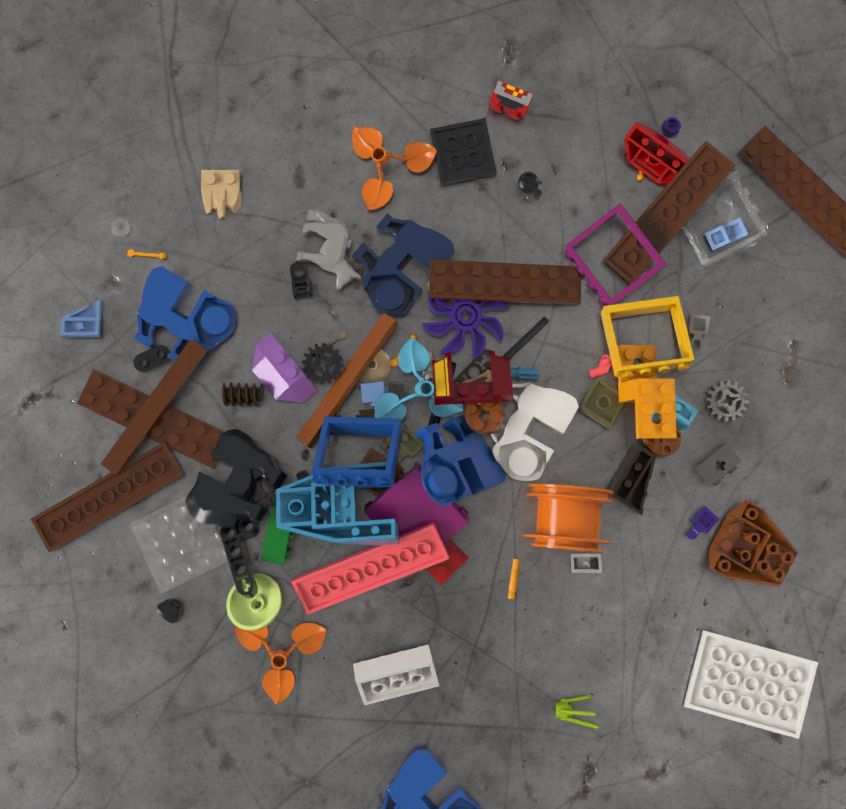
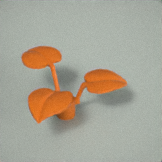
[352,126,437,210]
[235,622,327,704]

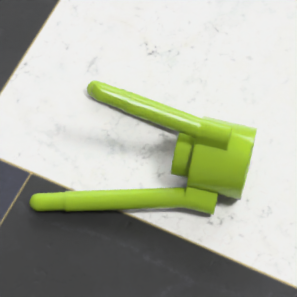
[555,695,599,729]

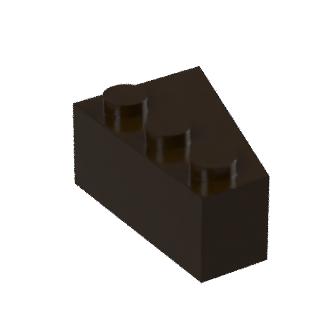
[607,444,656,515]

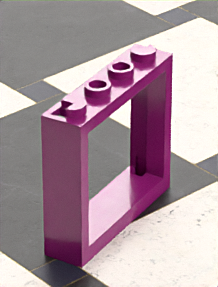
[564,203,668,306]

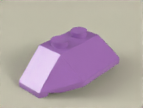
[252,333,318,403]

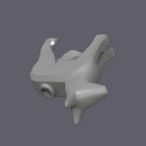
[296,210,362,290]

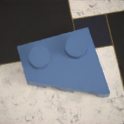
[60,300,102,338]

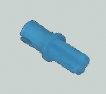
[510,366,539,381]

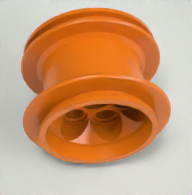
[523,484,615,552]

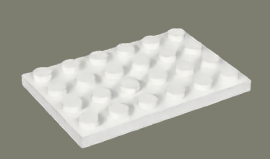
[683,630,818,739]

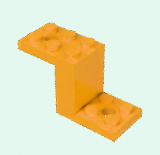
[617,345,677,439]

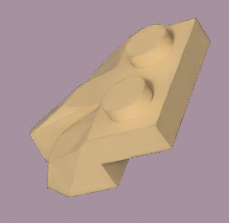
[201,170,241,221]

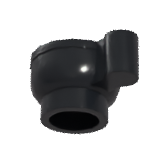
[518,172,542,199]

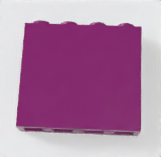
[363,461,469,543]

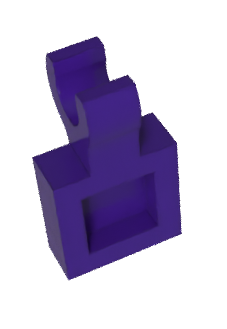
[685,506,719,540]

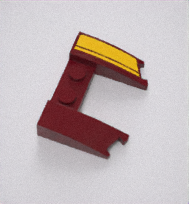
[432,350,513,405]

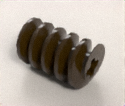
[222,382,263,407]

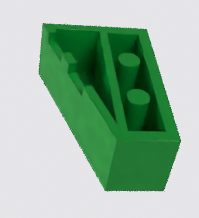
[261,498,295,565]

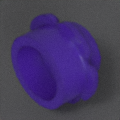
[662,117,681,136]

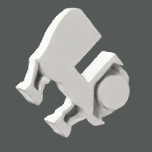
[484,383,579,481]

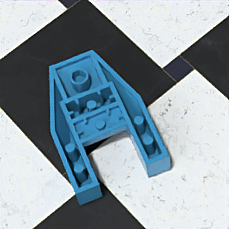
[276,462,399,545]

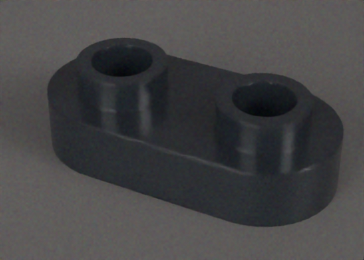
[134,345,171,373]

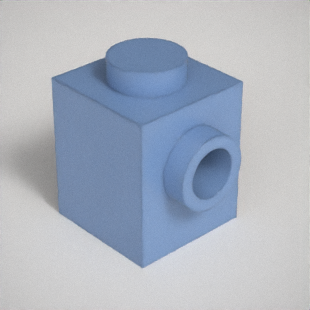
[360,381,389,407]

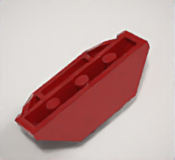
[624,122,690,184]

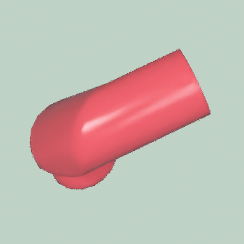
[588,354,612,378]

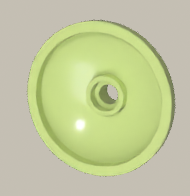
[226,573,282,631]

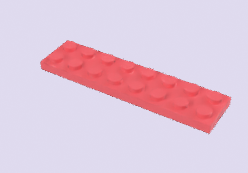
[291,522,449,615]

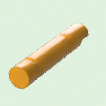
[507,559,520,600]

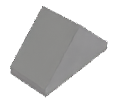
[571,552,605,573]

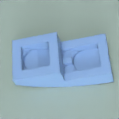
[705,218,748,251]

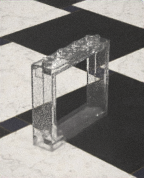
[682,169,769,269]

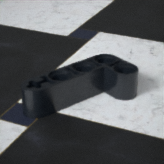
[220,517,259,598]

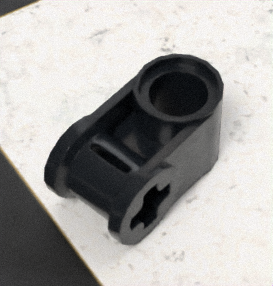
[290,261,314,300]

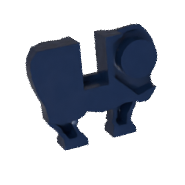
[352,213,454,316]

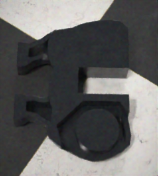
[185,429,287,528]

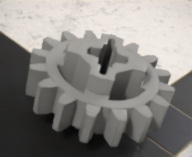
[705,380,749,422]

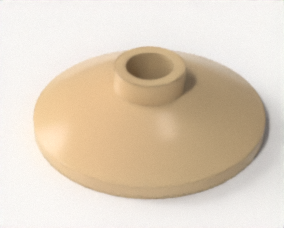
[359,349,391,383]

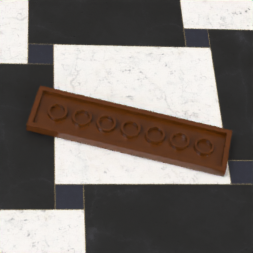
[737,126,846,257]
[603,141,736,284]
[429,259,581,305]
[77,369,225,469]
[30,442,184,552]

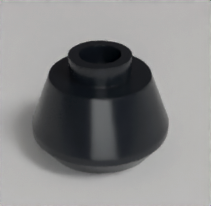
[157,598,182,624]

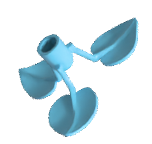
[374,338,464,420]

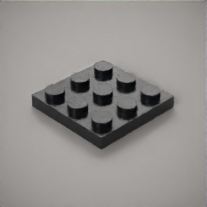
[430,118,497,185]

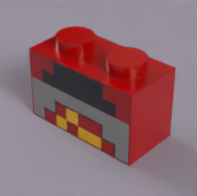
[489,80,533,120]

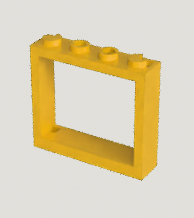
[601,296,694,378]

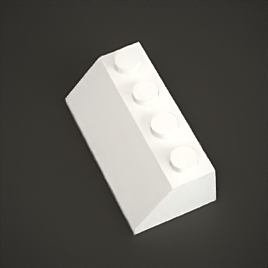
[353,644,439,706]

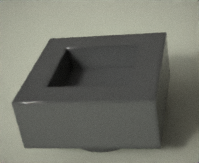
[389,380,409,400]

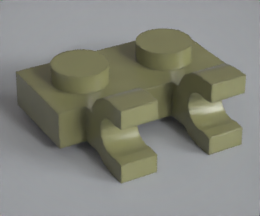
[379,421,424,464]

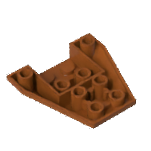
[709,500,798,587]

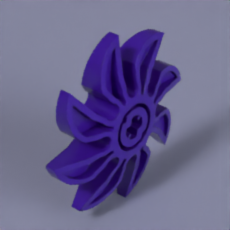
[422,295,509,360]

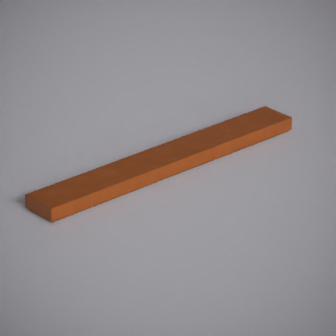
[296,312,399,448]

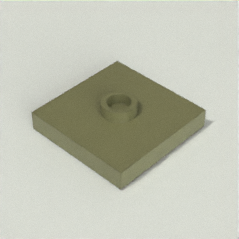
[578,377,626,430]

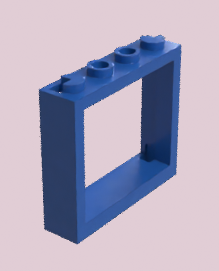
[312,416,403,487]

